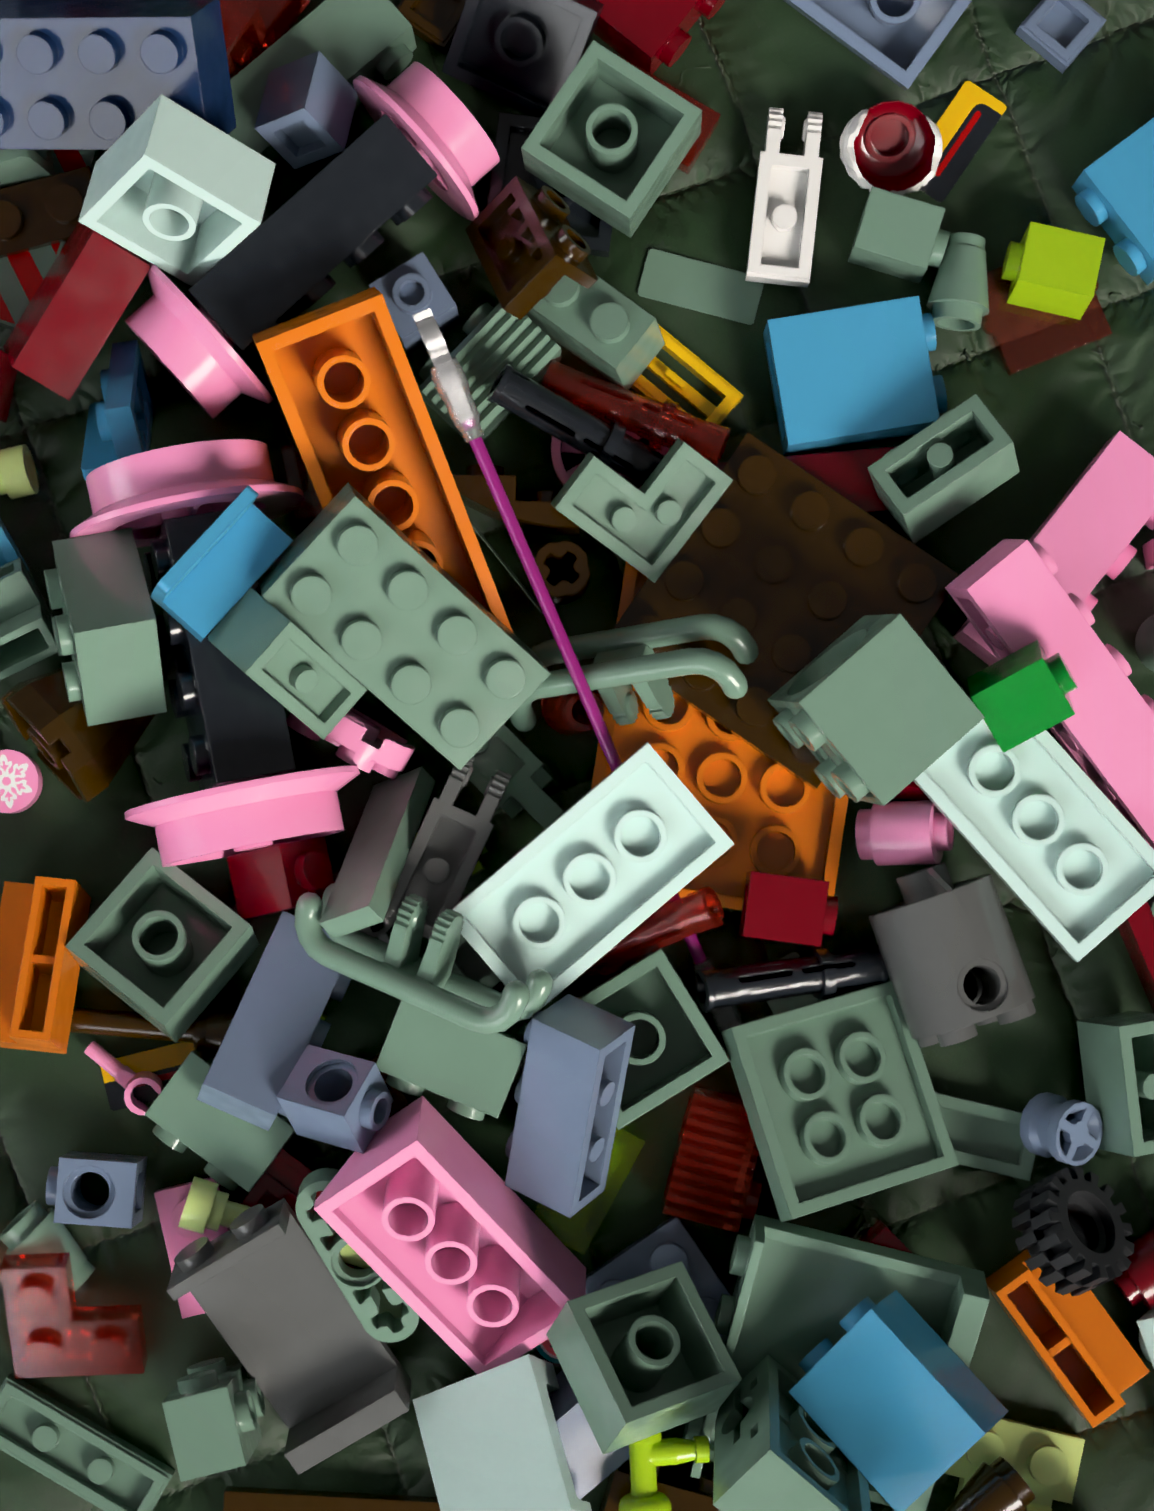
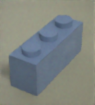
[197,911,352,1131]
[505,994,635,1218]

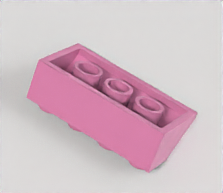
[313,1096,586,1374]

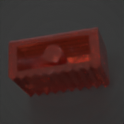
[660,1083,762,1233]

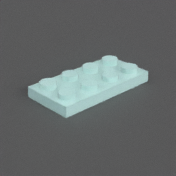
[913,702,1154,962]
[452,742,734,1015]

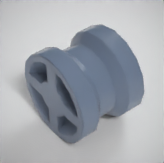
[1020,1092,1103,1166]

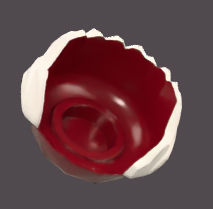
[839,100,943,195]

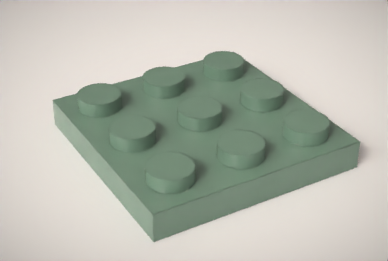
[721,981,959,1222]

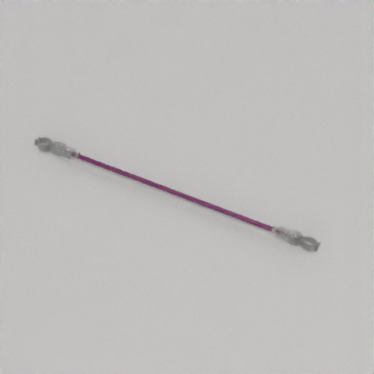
[412,308,743,1036]

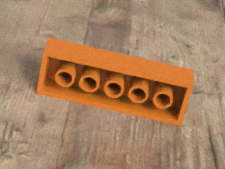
[252,287,513,633]

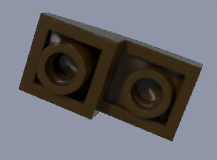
[453,465,580,536]

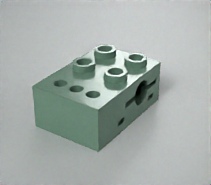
[713,1354,871,1511]

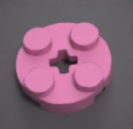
[286,707,415,779]

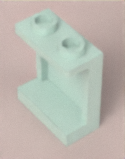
[413,1354,592,1511]

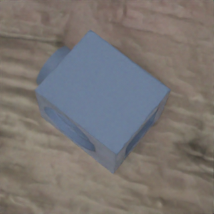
[368,252,460,355]
[276,1044,394,1154]
[46,1151,148,1229]

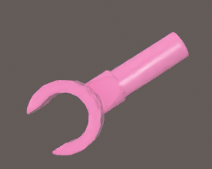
[84,1041,164,1115]

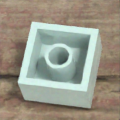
[78,94,276,286]

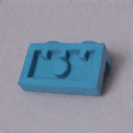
[81,340,154,480]

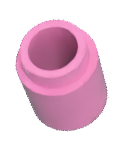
[855,800,954,866]

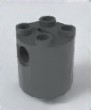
[868,862,1036,1048]

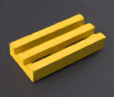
[631,324,744,447]

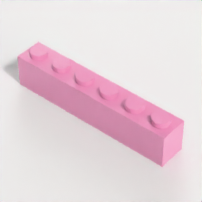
[945,539,1154,849]

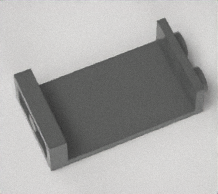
[166,1198,412,1475]

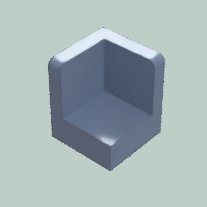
[254,51,358,169]

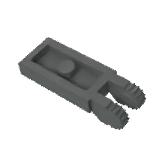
[385,757,512,939]

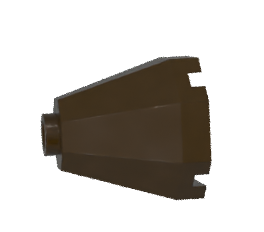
[0,668,167,802]

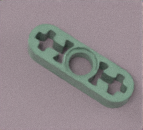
[295,1168,419,1343]

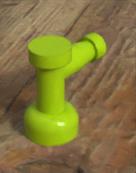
[618,1433,710,1511]

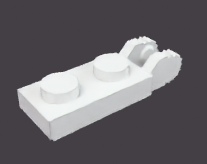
[745,107,823,288]

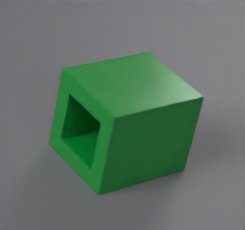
[967,640,1078,753]

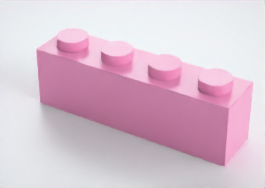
[953,431,1154,666]

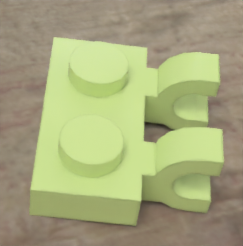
[945,1418,1085,1511]

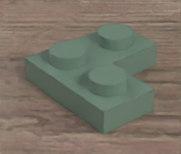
[550,438,733,583]

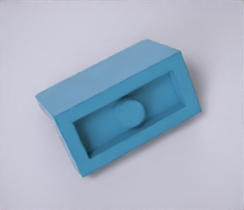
[150,485,293,642]

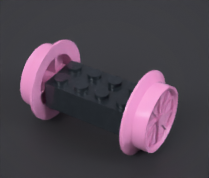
[70,439,360,867]

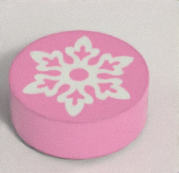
[0,749,43,814]

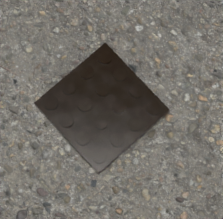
[613,432,959,789]

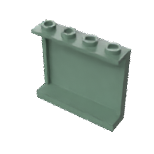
[682,1214,990,1511]

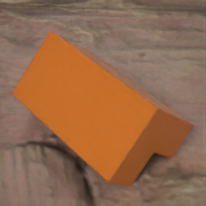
[0,876,91,1054]
[986,1249,1150,1428]

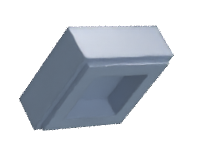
[1015,0,1107,74]

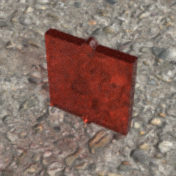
[983,266,1112,376]

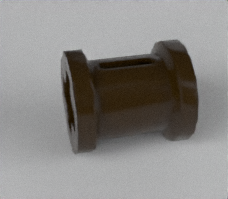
[535,540,590,604]

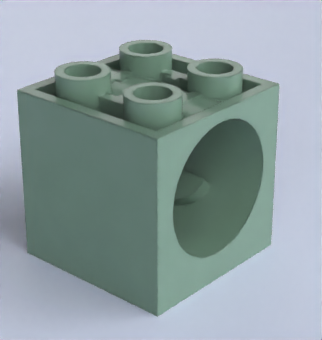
[767,614,985,806]

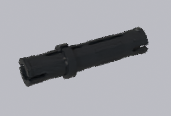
[487,363,665,486]
[694,944,889,1012]

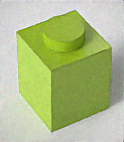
[1001,221,1106,320]

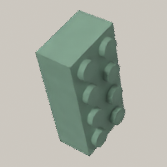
[258,483,550,770]

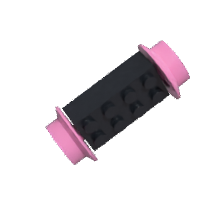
[125,62,500,419]

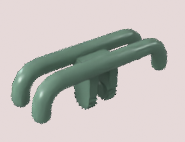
[510,614,759,732]
[294,883,553,1034]

